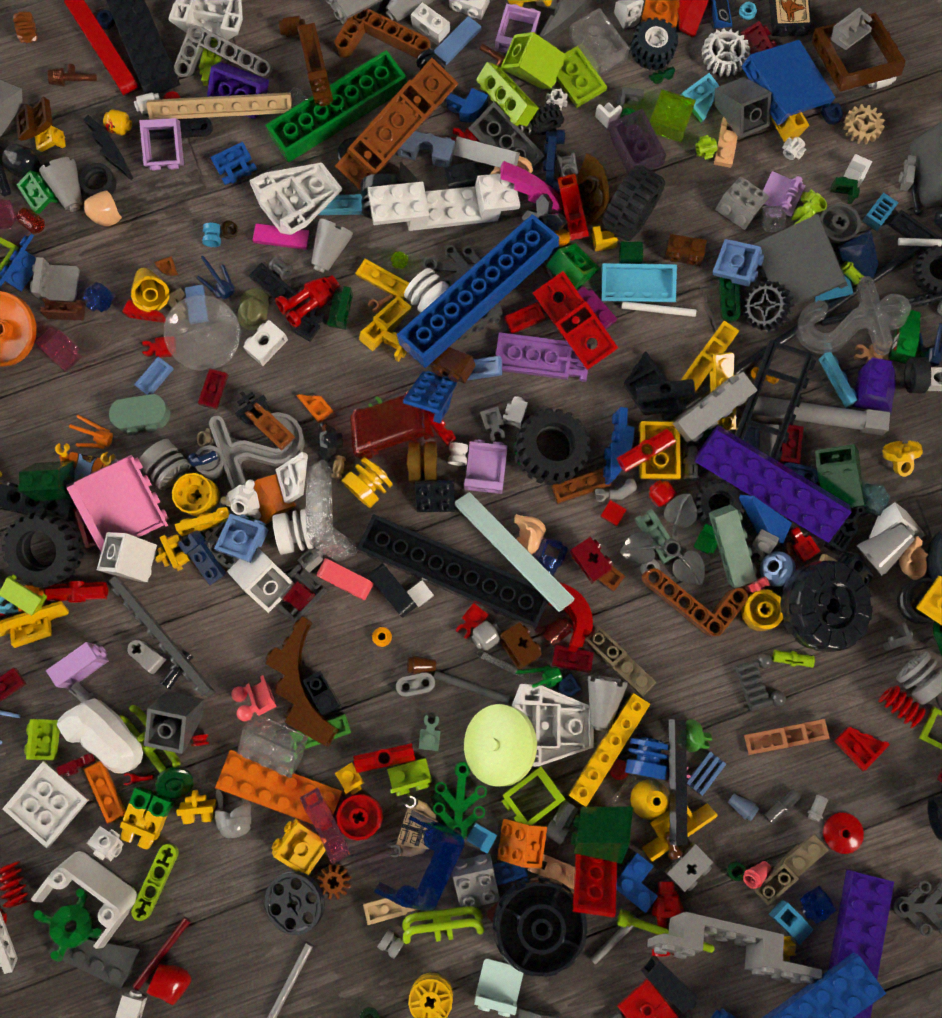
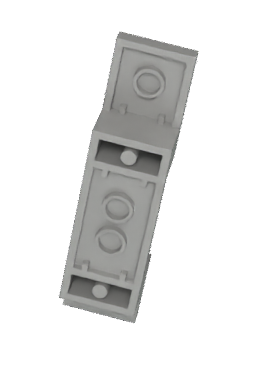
[647,912,822,985]

